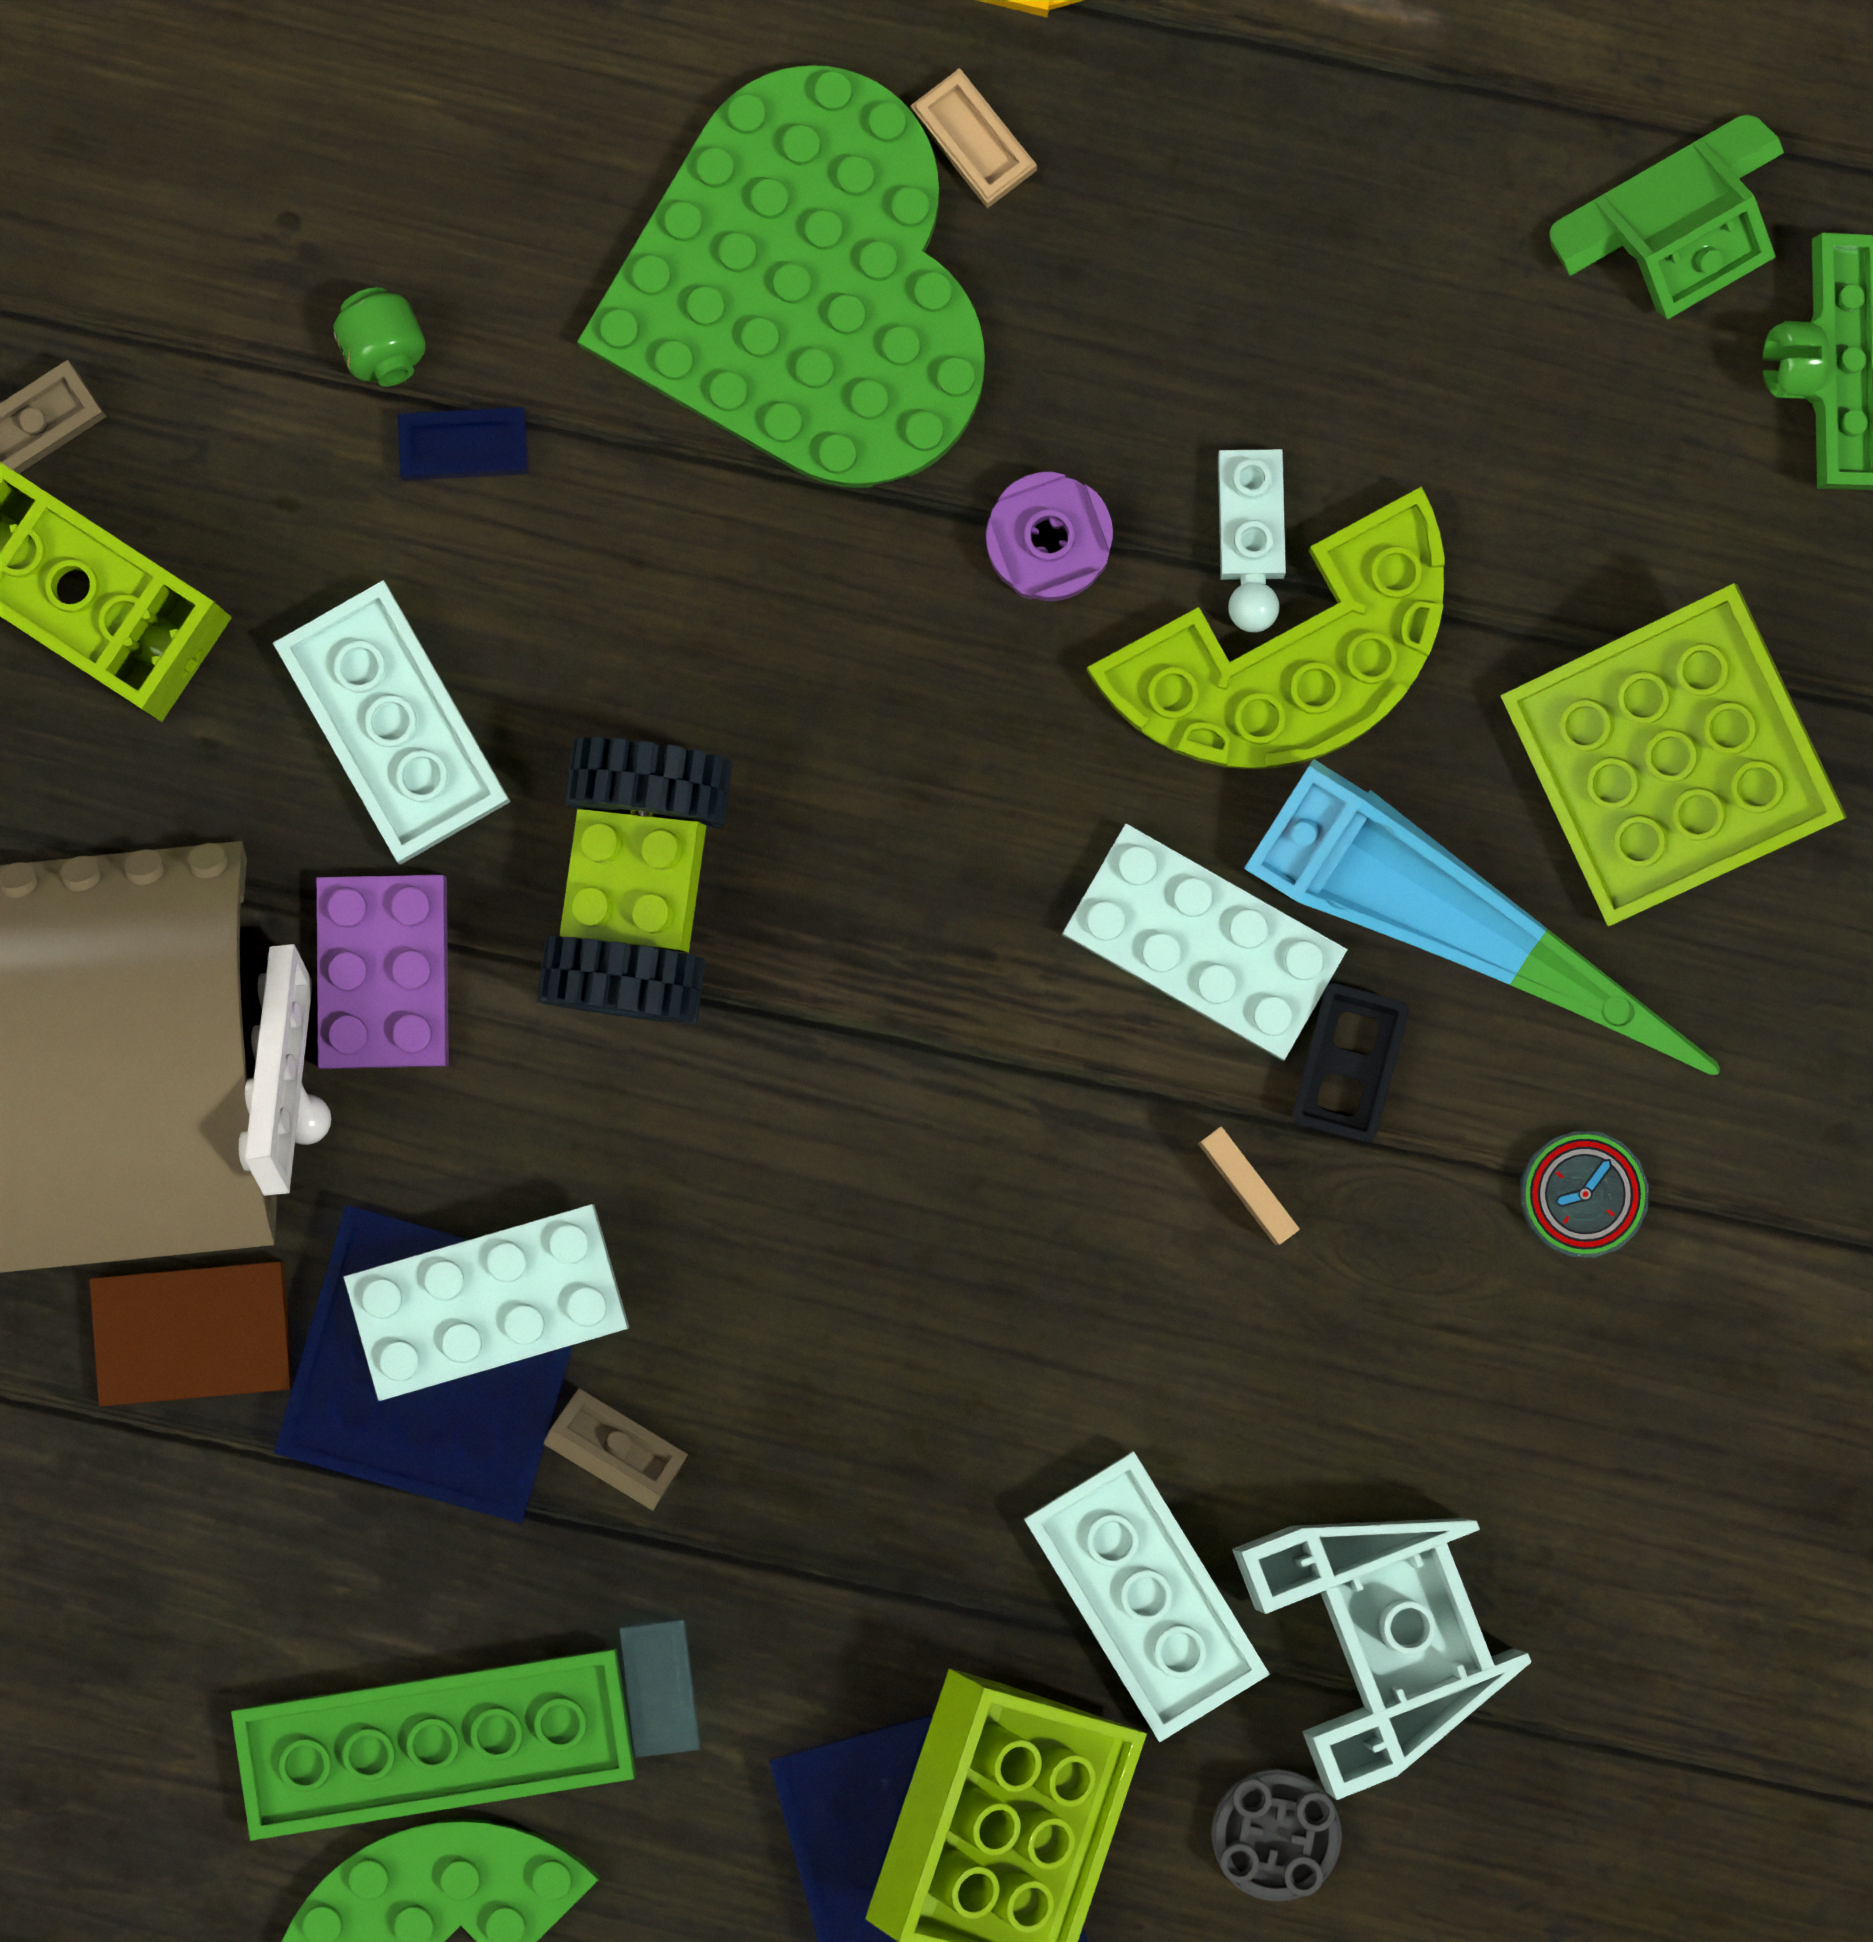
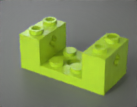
[0,462,232,722]

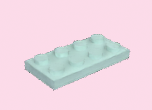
[273,580,511,865]
[1062,824,1348,1061]
[344,1204,629,1401]
[1024,1451,1270,1742]

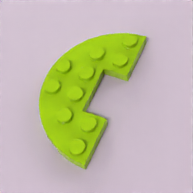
[1087,486,1445,769]

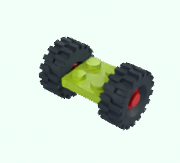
[537,737,733,1024]

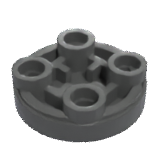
[1211,1768,1342,1901]

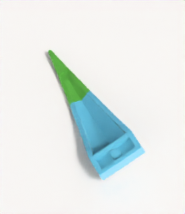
[1244,759,1720,1075]

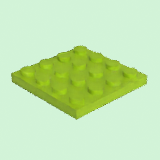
[1500,583,1847,927]

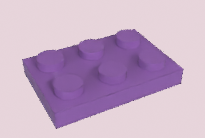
[316,875,449,1069]

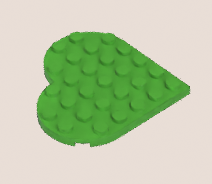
[577,65,985,488]

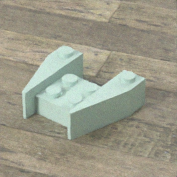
[1232,1518,1531,1800]

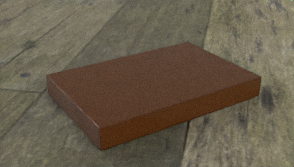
[89,1261,294,1407]

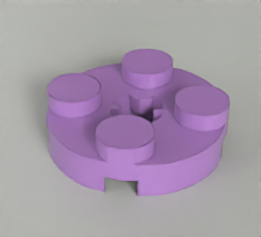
[986,472,1113,601]

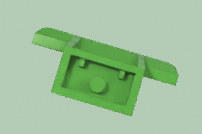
[1550,115,1784,320]

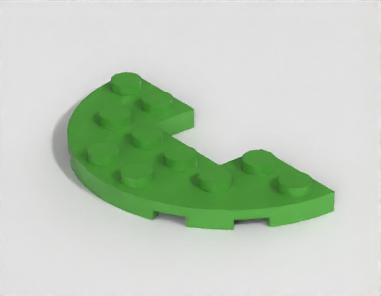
[282,1818,601,1942]

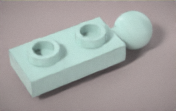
[1218,449,1286,633]

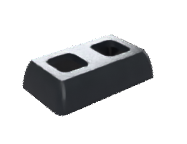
[1292,983,1409,1142]

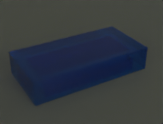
[398,407,529,481]

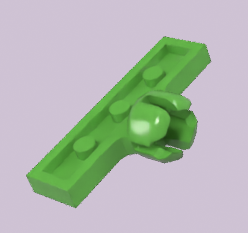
[1762,233,1873,490]

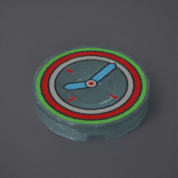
[1519,1131,1649,1258]

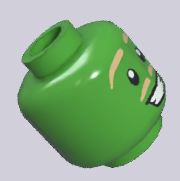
[333,287,426,387]

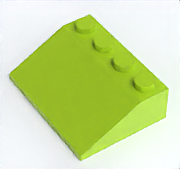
[865,1668,1147,1942]

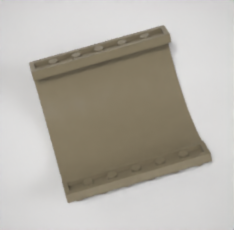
[0,841,277,1273]

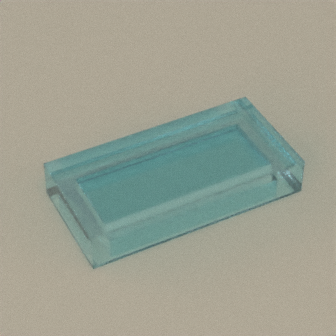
[620,1619,701,1758]

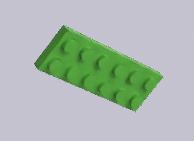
[231,1648,636,1841]

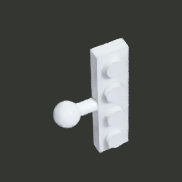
[239,944,331,1196]

